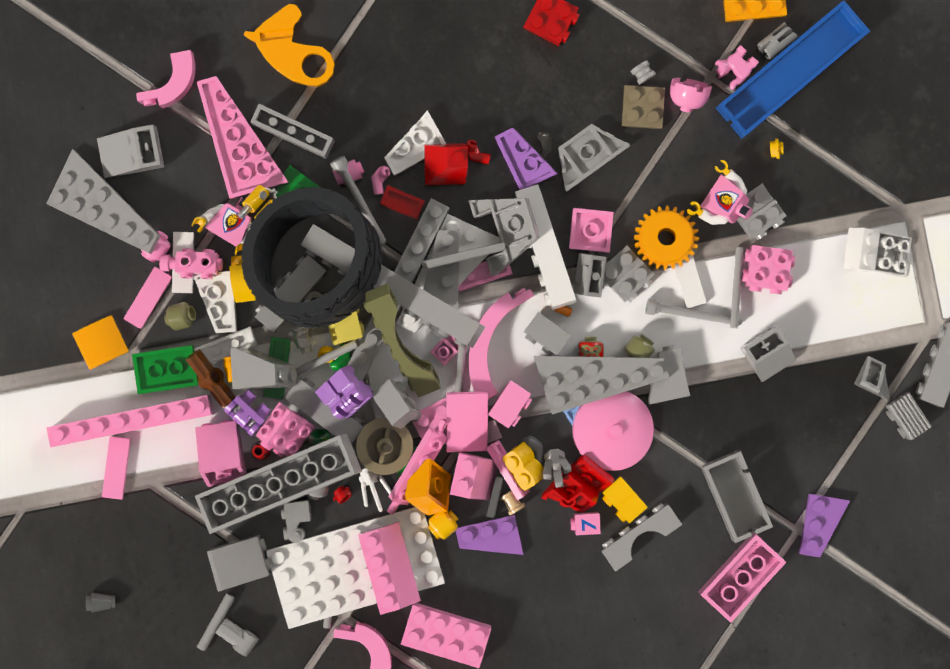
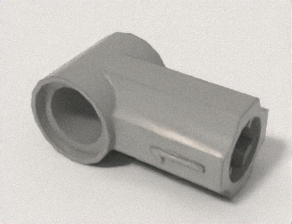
[216,618,259,657]

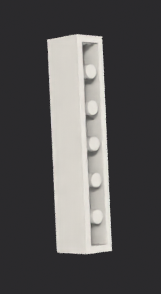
[514,185,576,310]

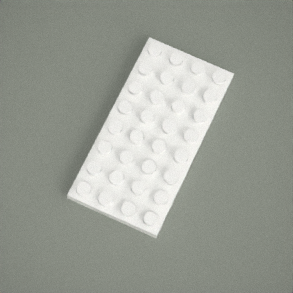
[266,507,445,629]

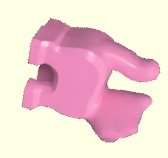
[715,45,759,90]

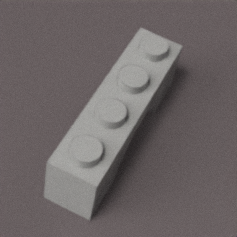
[600,503,682,572]

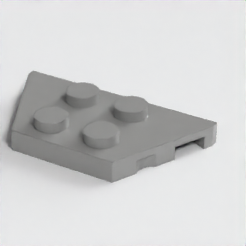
[558,124,630,192]

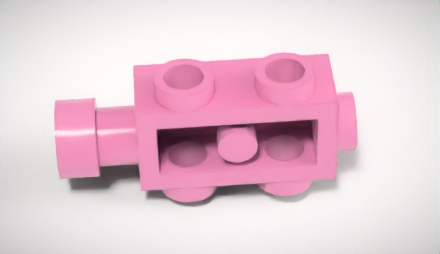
[159,249,223,279]

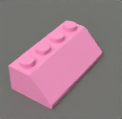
[358,522,421,615]

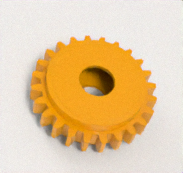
[634,206,699,271]

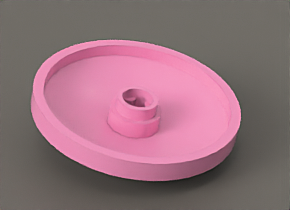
[572,391,654,471]

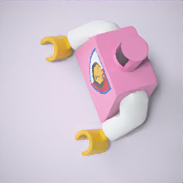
[687,160,753,225]
[191,197,253,255]

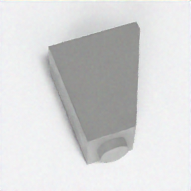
[648,345,690,404]

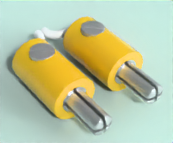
[237,185,277,230]

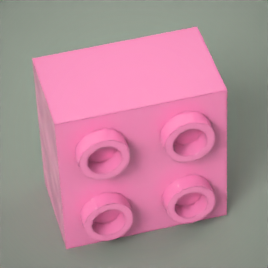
[488,380,532,428]

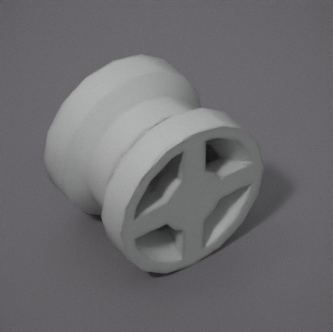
[630,60,656,85]

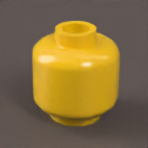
[427,510,458,539]

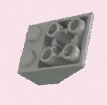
[97,125,164,178]

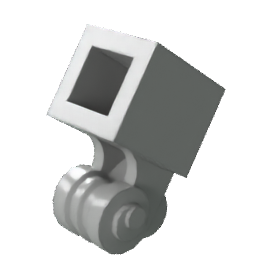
[281,499,312,543]

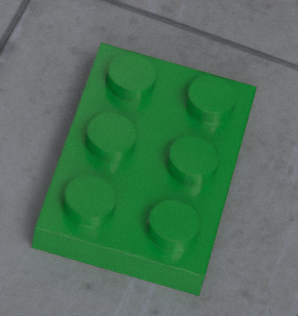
[132,345,199,394]

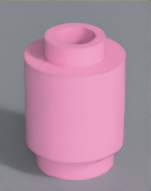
[333,159,364,185]

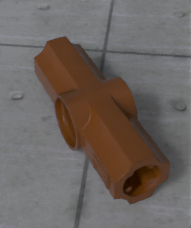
[186,349,236,408]

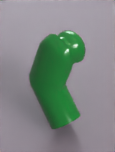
[330,344,351,371]

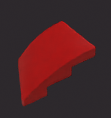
[541,454,614,513]

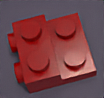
[523,0,580,46]

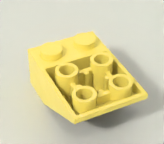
[328,281,364,346]

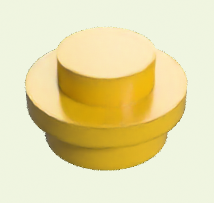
[770,138,784,159]

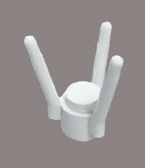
[359,469,392,512]

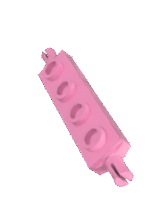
[387,418,448,515]

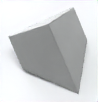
[854,356,890,402]

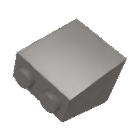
[230,348,297,390]
[207,535,272,591]

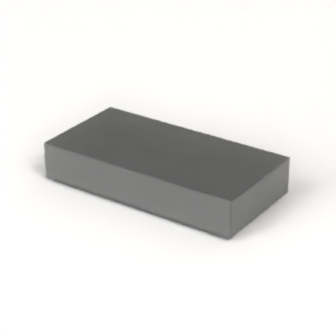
[487,475,504,518]

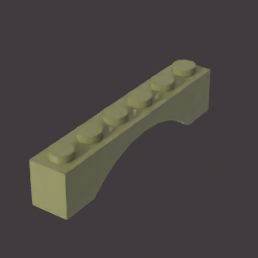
[364,283,441,398]

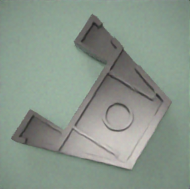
[469,198,540,276]

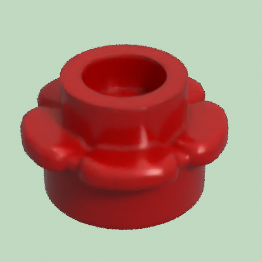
[333,486,352,504]

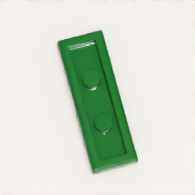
[263,336,292,399]

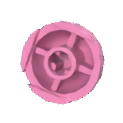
[670,78,712,112]

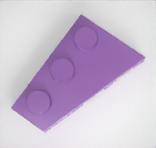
[495,128,558,190]
[799,494,850,558]
[456,515,523,555]

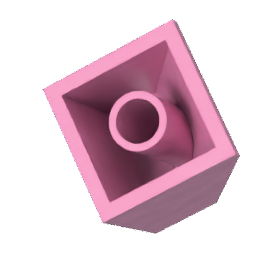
[195,420,247,487]
[450,452,497,500]

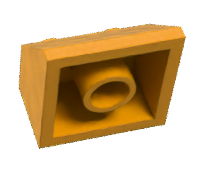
[405,458,451,515]

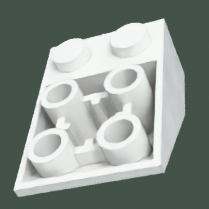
[843,228,912,278]

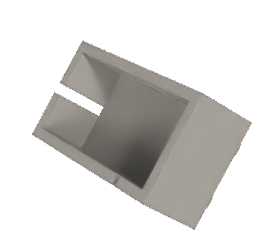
[700,450,773,543]

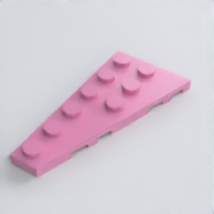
[197,76,289,199]

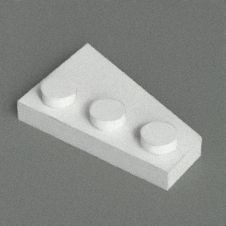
[384,110,446,176]
[193,271,237,333]

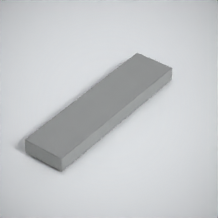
[421,242,505,269]

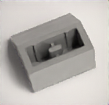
[740,326,797,382]

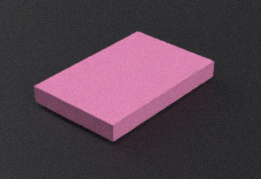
[446,391,488,452]

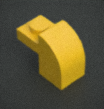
[230,255,256,303]

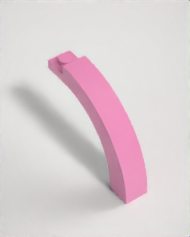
[469,288,534,399]

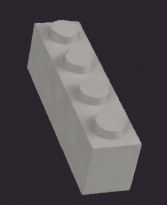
[250,104,335,159]
[255,255,328,333]
[915,323,950,408]
[284,378,364,445]

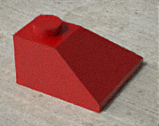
[424,143,468,185]

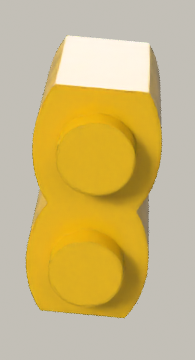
[503,442,544,491]
[602,476,648,523]

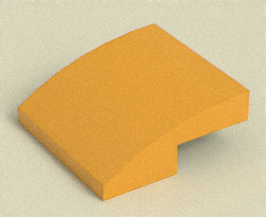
[72,315,129,370]

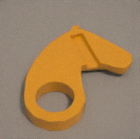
[244,4,335,87]

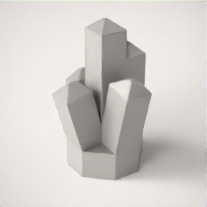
[543,449,571,488]

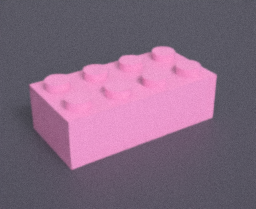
[698,532,786,622]
[401,603,491,668]

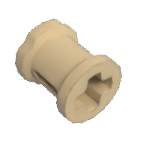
[499,490,525,515]

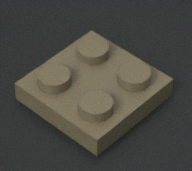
[621,85,665,129]

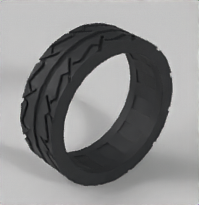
[241,187,382,328]

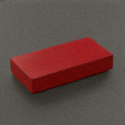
[380,185,425,220]

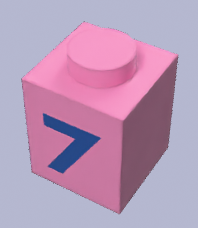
[570,512,601,535]

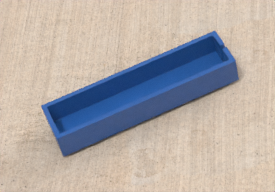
[716,0,870,139]

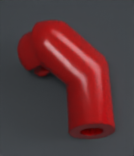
[466,140,491,164]

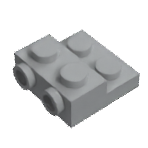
[737,183,786,240]
[604,246,655,303]

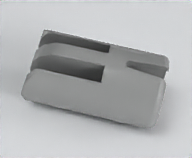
[757,22,798,59]

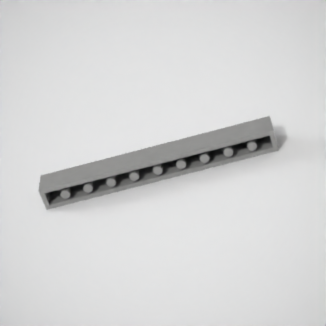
[347,198,450,381]
[301,224,485,349]

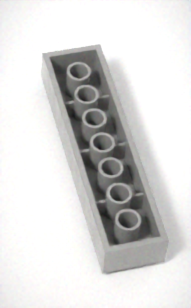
[195,434,362,534]

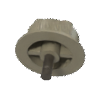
[356,417,413,475]

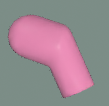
[371,166,391,195]

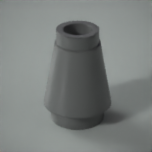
[86,592,115,613]

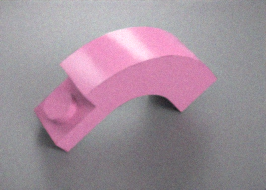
[136,50,195,108]
[333,621,392,669]

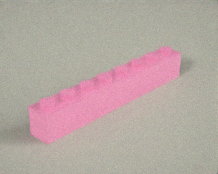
[46,395,214,447]

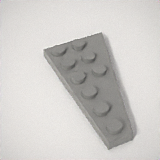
[46,149,160,254]
[534,356,669,414]

